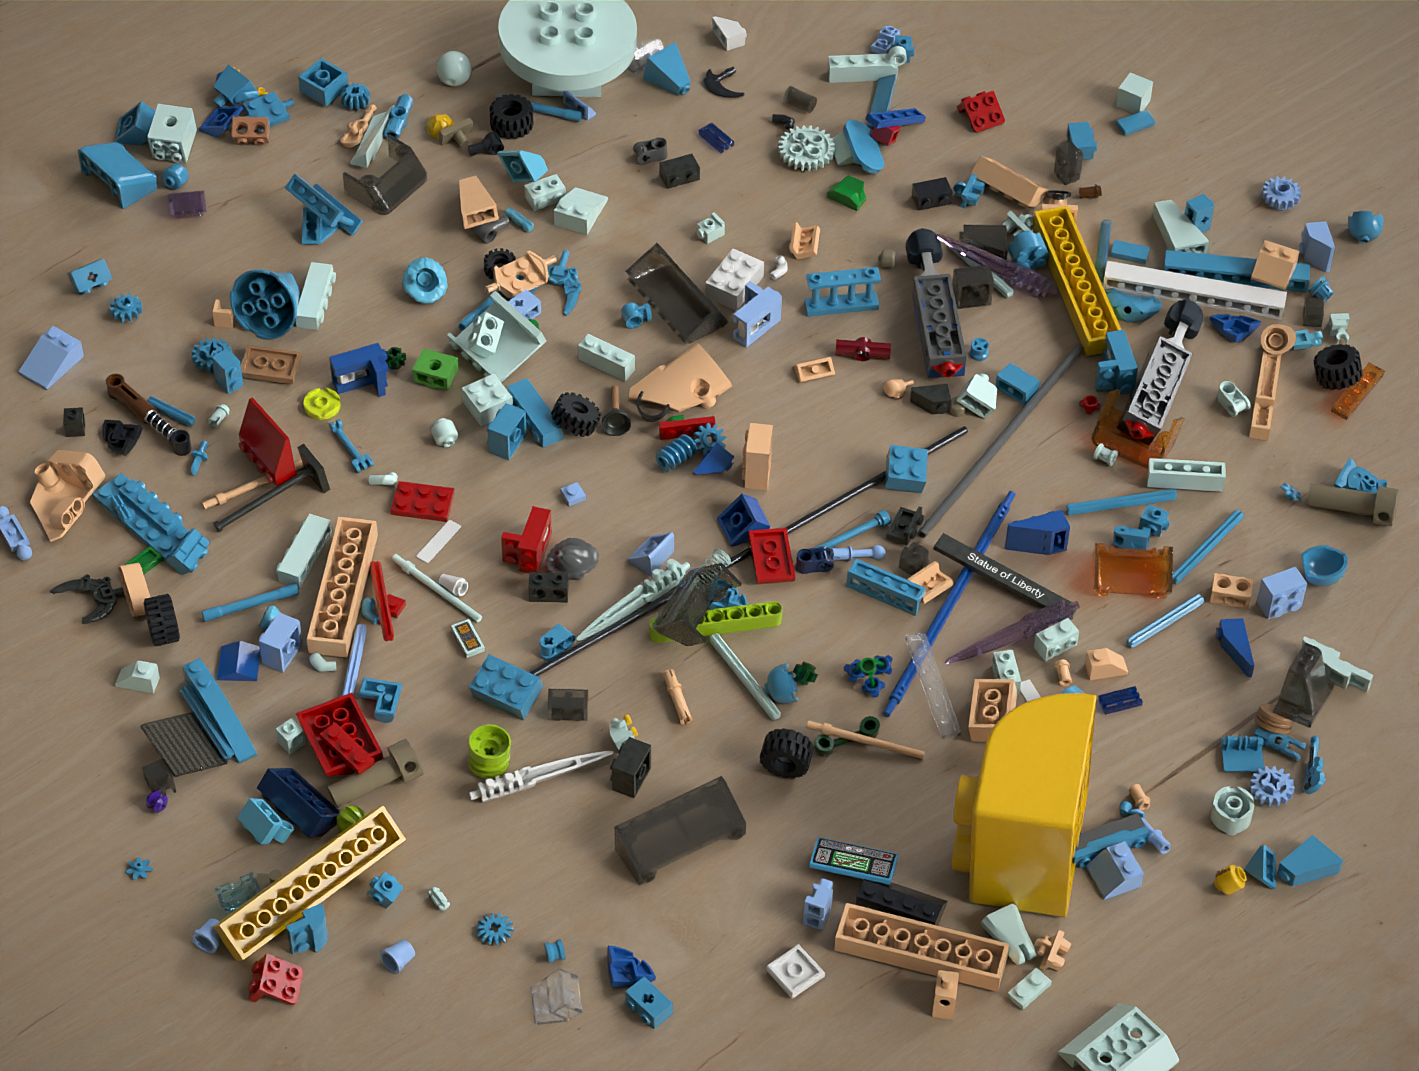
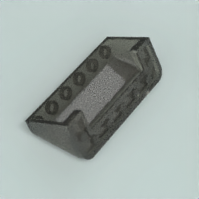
[625,243,729,344]

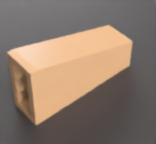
[459,176,499,229]

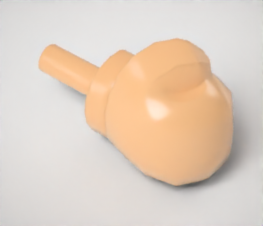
[883,379,914,399]

